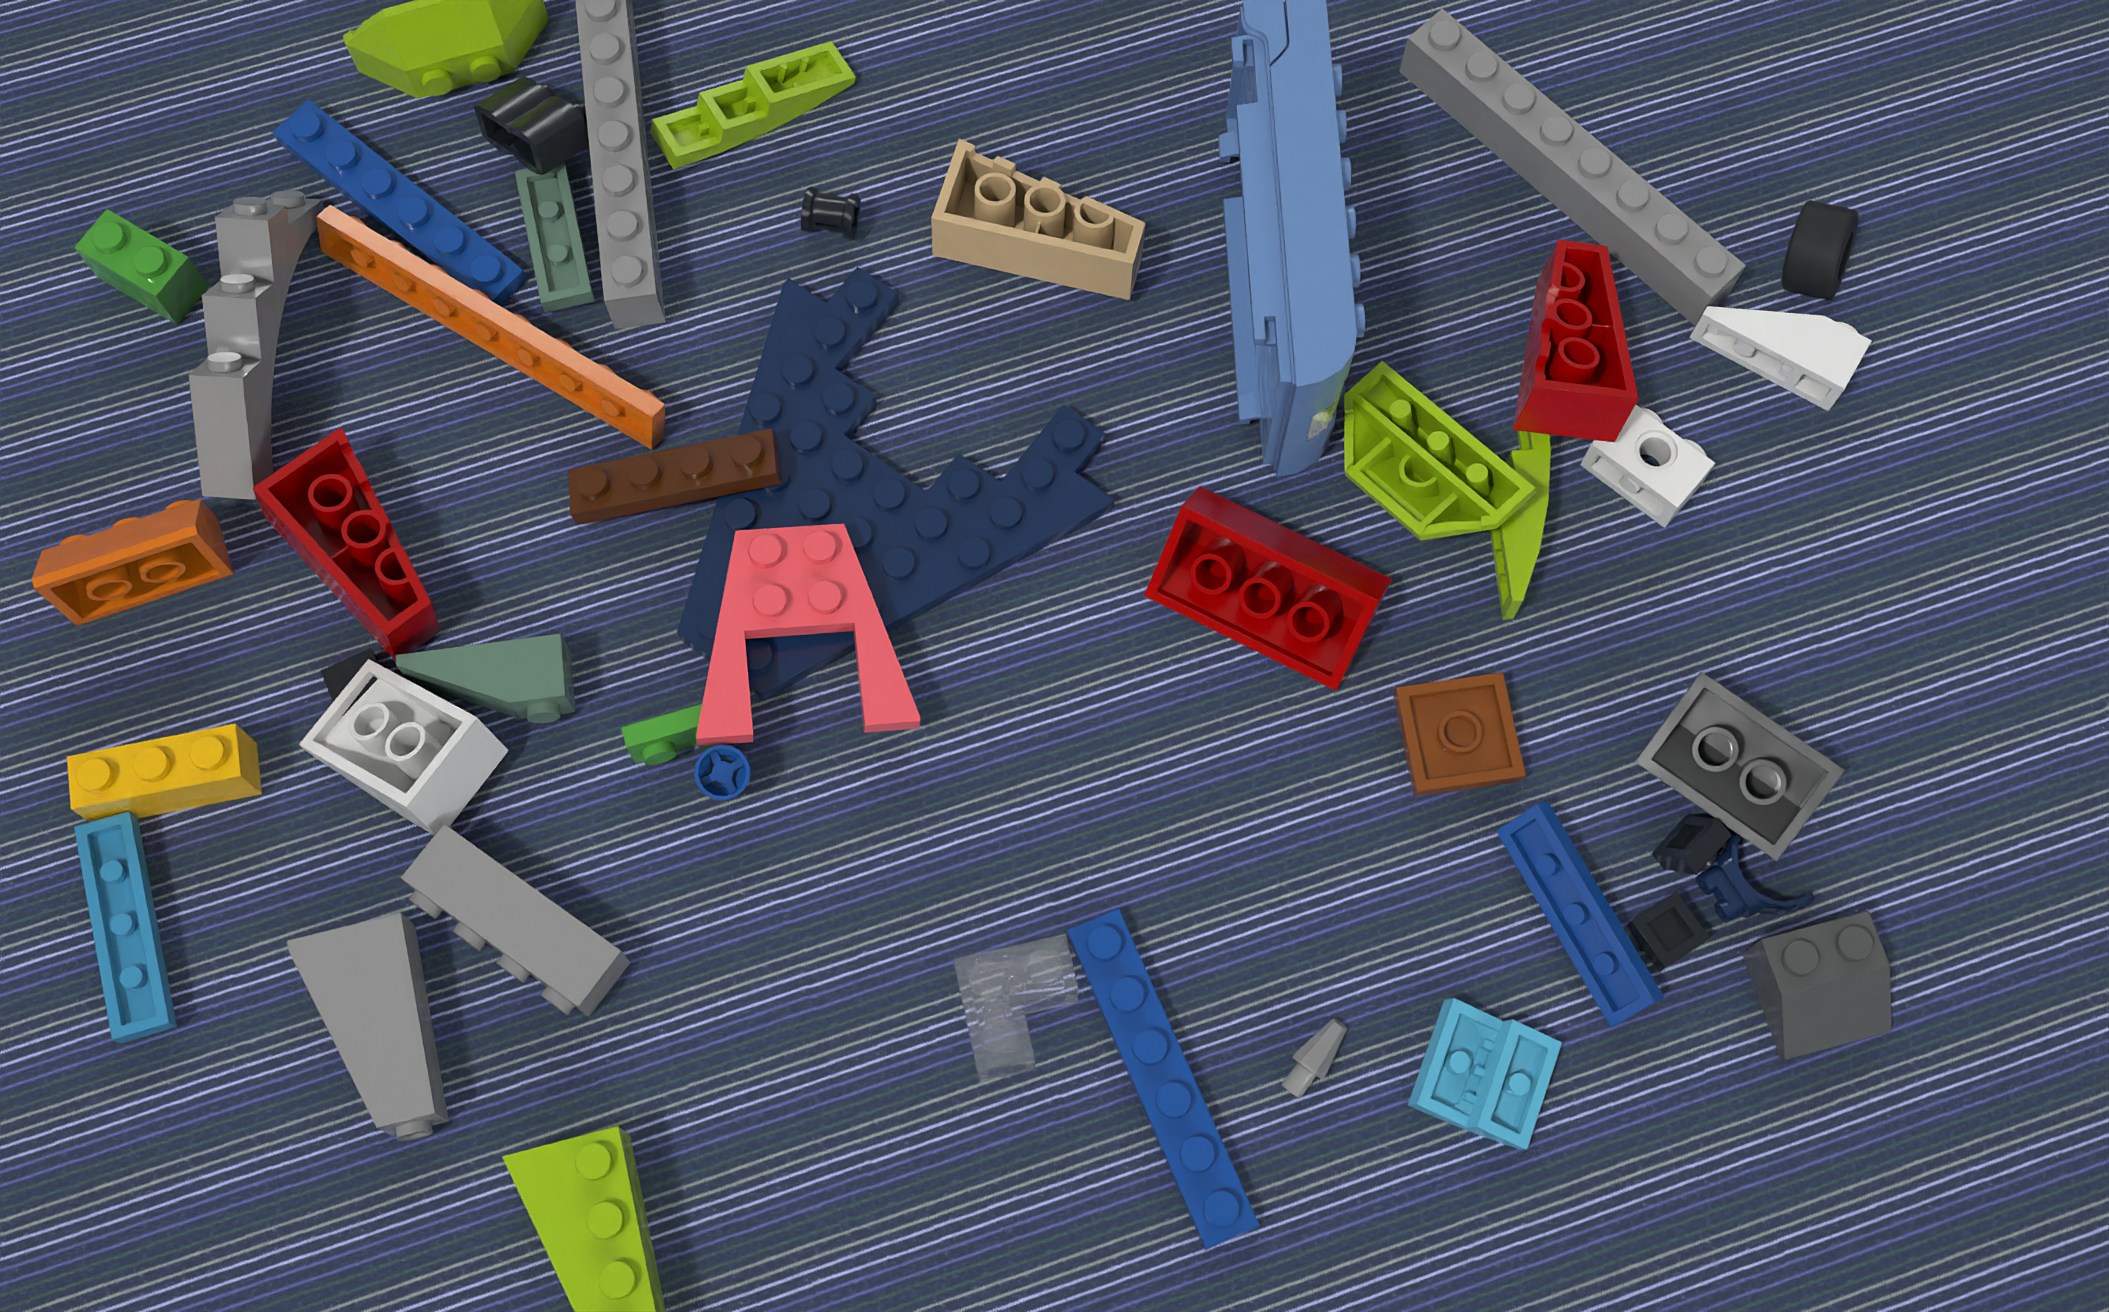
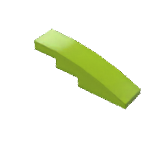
[650,41,856,170]
[1490,430,1551,620]

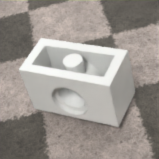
[1580,405,1715,528]

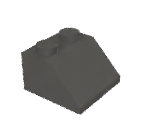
[1742,911,1891,1062]

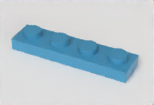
[74,811,177,1044]

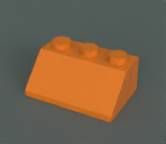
[32,498,234,626]

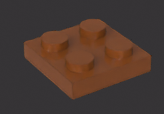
[1393,672,1526,797]

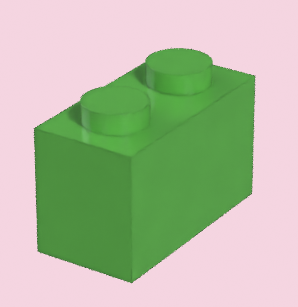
[74,209,209,325]

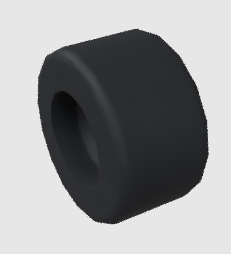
[1781,200,1858,300]

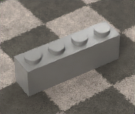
[401,824,631,1017]

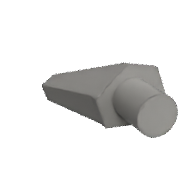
[1282,1018,1347,1099]

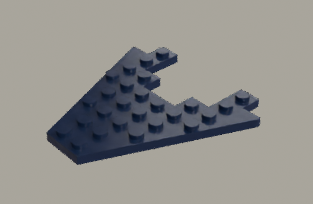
[677,267,1114,700]

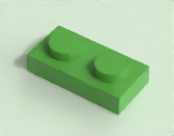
[621,704,715,765]

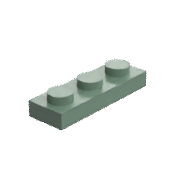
[515,162,595,312]

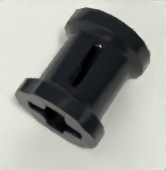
[801,187,861,240]

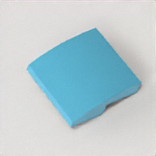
[1408,998,1562,1150]

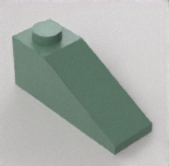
[396,634,576,723]

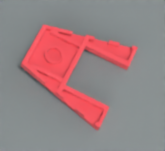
[696,523,920,746]

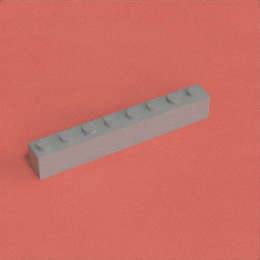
[575,0,666,329]
[1399,9,1746,326]

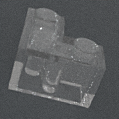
[953,934,1078,1083]

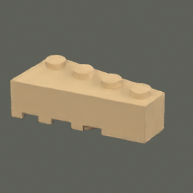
[931,138,1145,300]

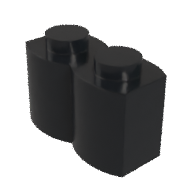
[473,77,589,175]

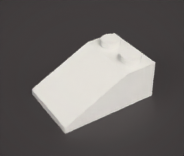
[299,659,509,835]

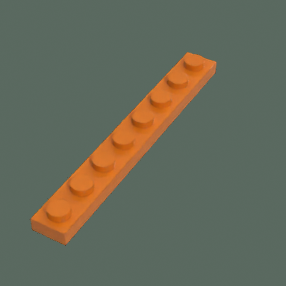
[316,205,665,450]

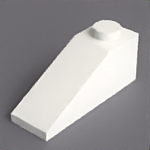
[1690,306,1872,411]

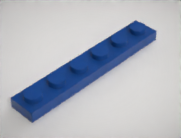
[272,99,527,306]
[1067,908,1260,1251]

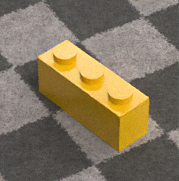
[67,723,262,822]

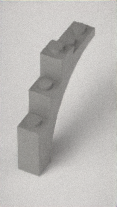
[189,190,323,500]

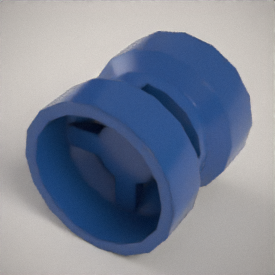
[694,744,752,800]

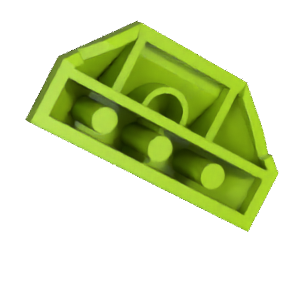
[343,0,549,99]
[1344,361,1536,541]

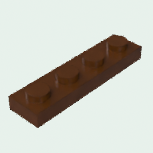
[568,428,782,525]

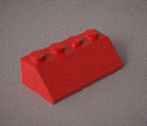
[1144,486,1392,690]

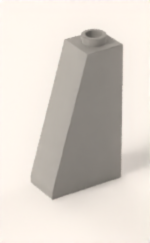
[287,913,449,1141]

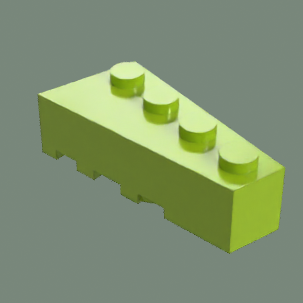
[502,1126,666,1312]

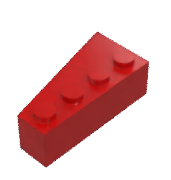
[1512,239,1639,442]
[252,427,441,661]

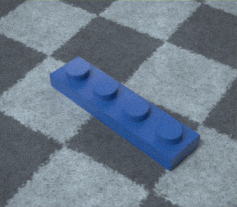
[1496,801,1665,1028]

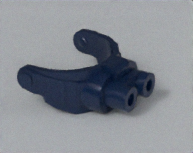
[1696,831,1815,923]

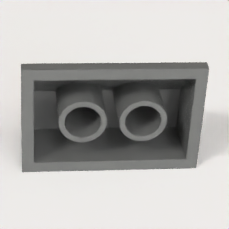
[1635,672,1845,861]

